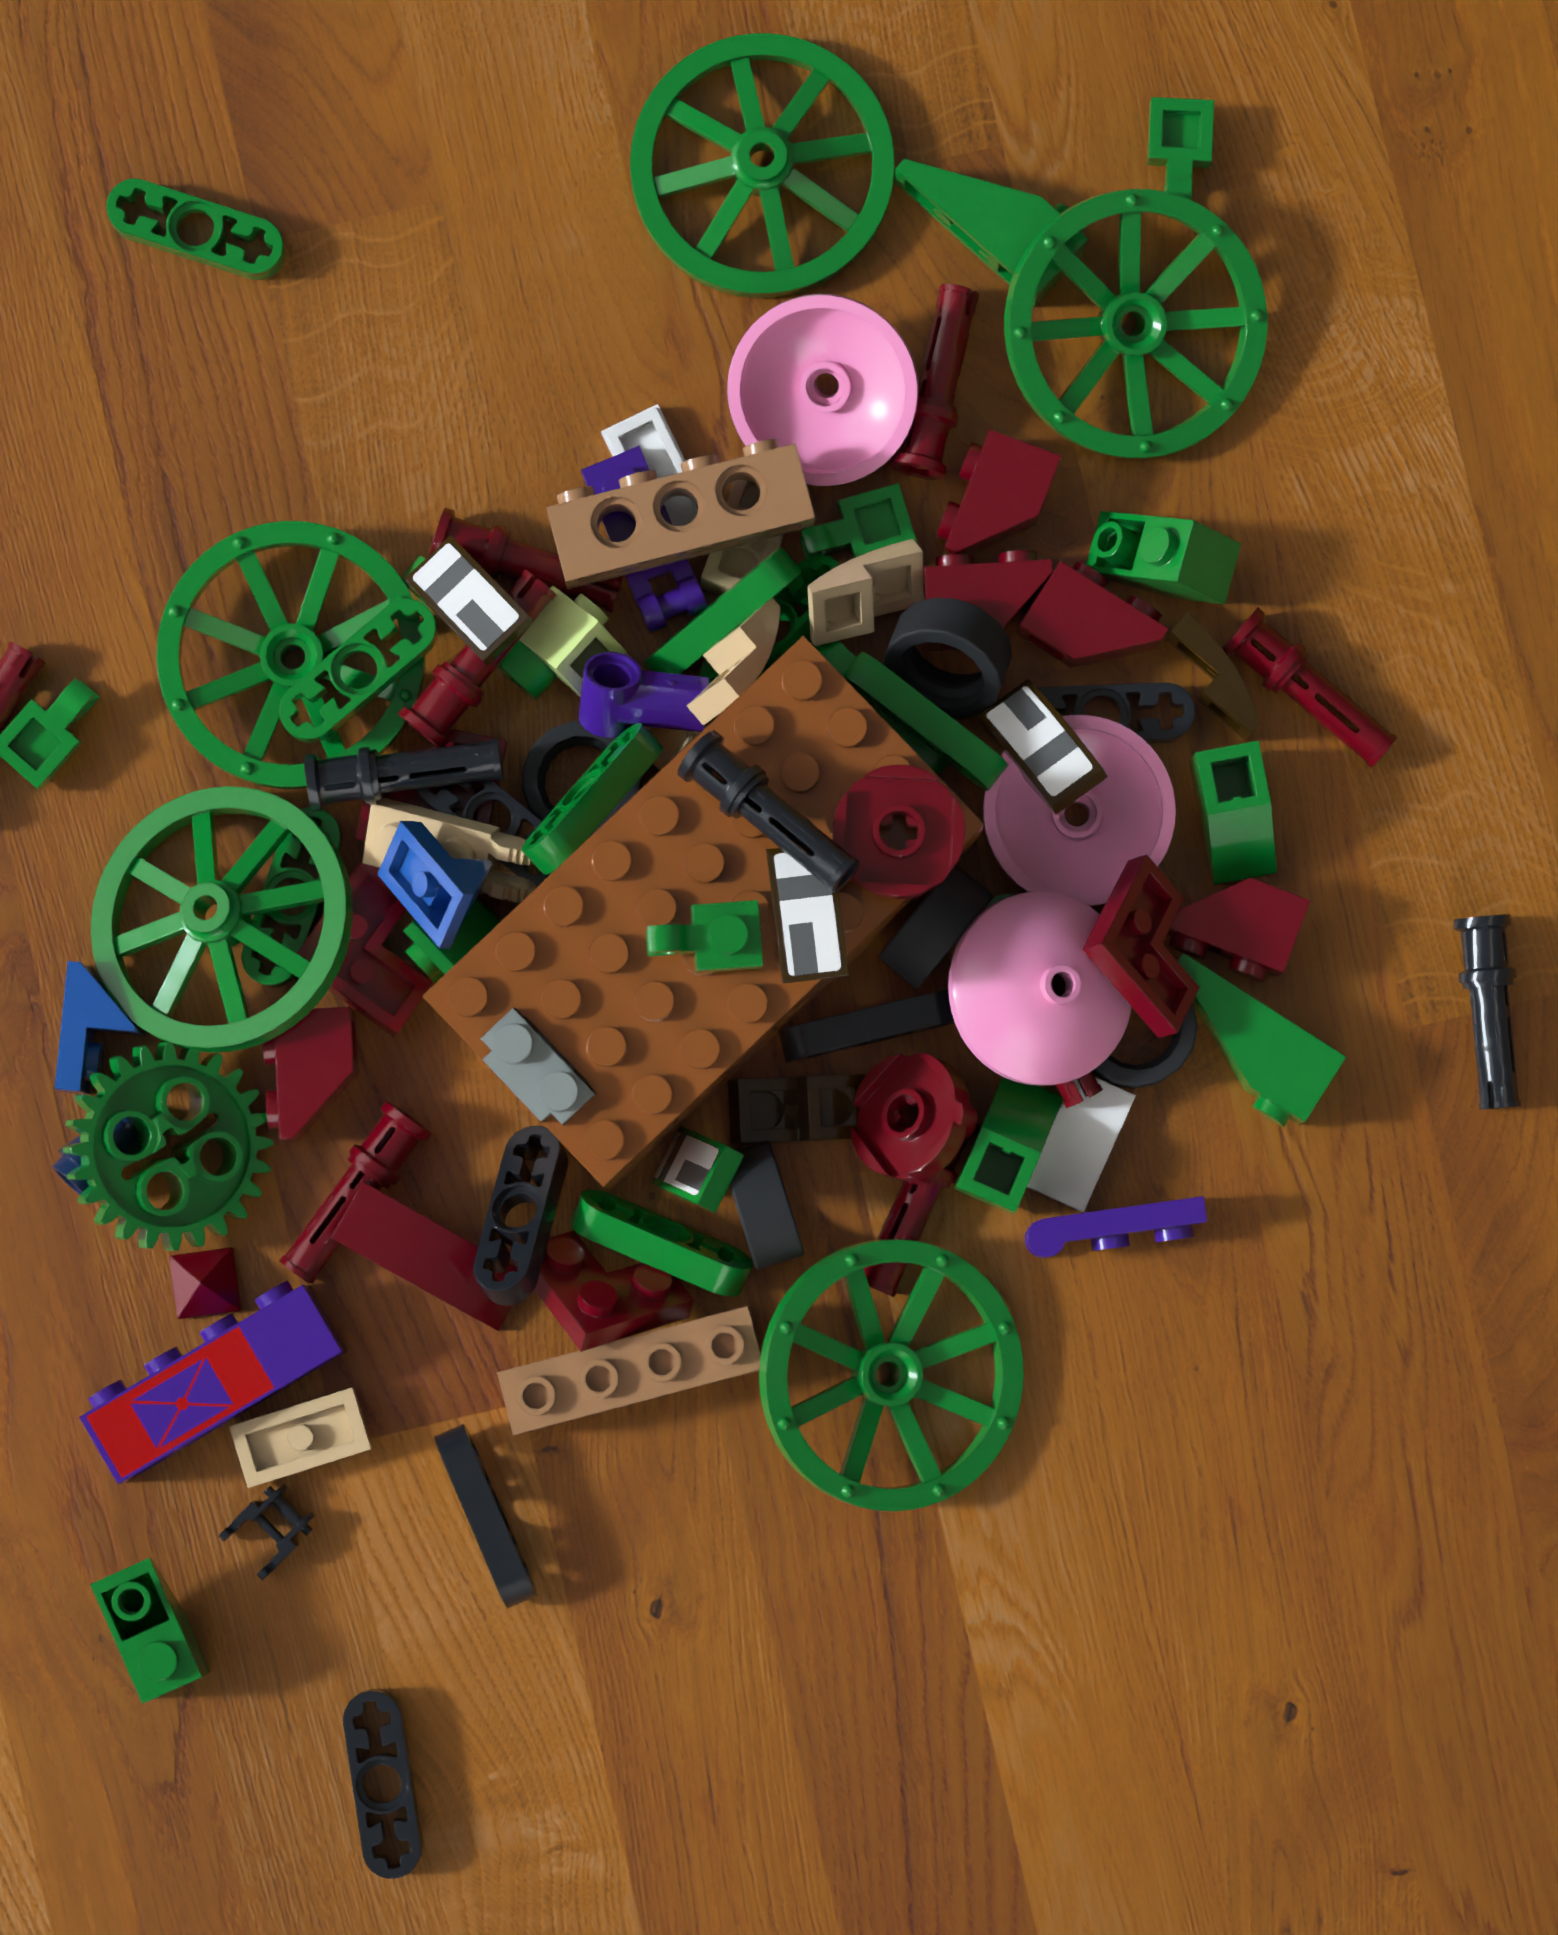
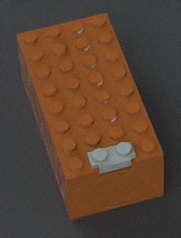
[422,636,985,1193]

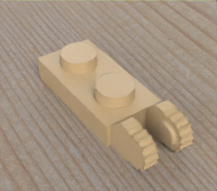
[362,797,536,903]

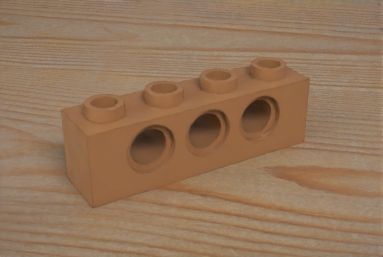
[546,438,815,590]
[497,1306,761,1435]

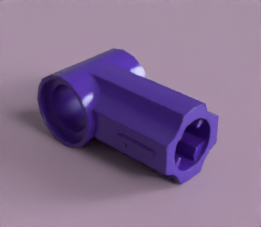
[578,652,709,738]

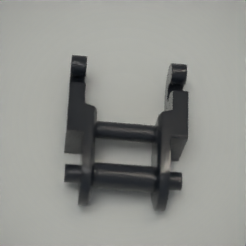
[218,1484,316,1581]

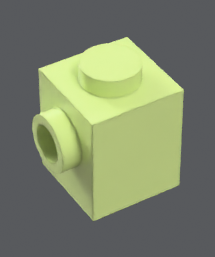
[519,586,627,696]

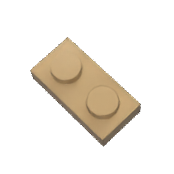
[229,1387,373,1488]

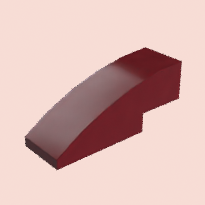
[331,1181,518,1331]

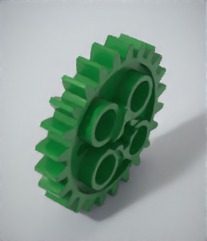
[63,1042,274,1251]

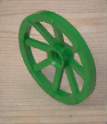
[630,33,894,298]
[1004,189,1268,458]
[156,521,426,789]
[91,786,353,1053]
[759,1239,1024,1512]

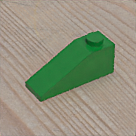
[894,159,1088,307]
[1177,953,1346,1127]

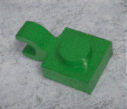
[1147,97,1214,200]
[799,483,917,559]
[0,678,101,790]
[646,900,763,973]

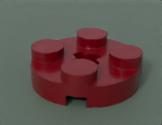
[832,765,965,899]
[851,1052,977,1185]

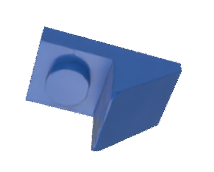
[377,821,493,949]
[54,961,145,1094]

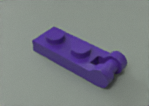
[581,446,708,633]
[1024,1196,1207,1258]

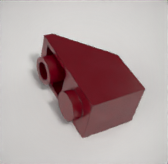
[936,429,1061,555]
[923,550,1053,652]
[1017,561,1169,668]
[1167,878,1311,982]
[263,1006,359,1142]

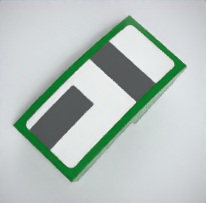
[651,1126,744,1213]

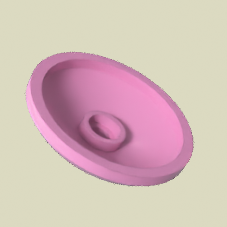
[727,294,918,486]
[983,715,1176,907]
[948,891,1132,1086]

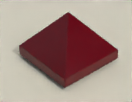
[169,1247,242,1319]

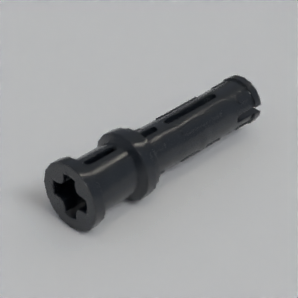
[677,730,860,893]
[304,738,504,812]
[1453,914,1521,1110]

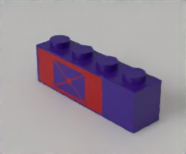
[79,1281,347,1484]

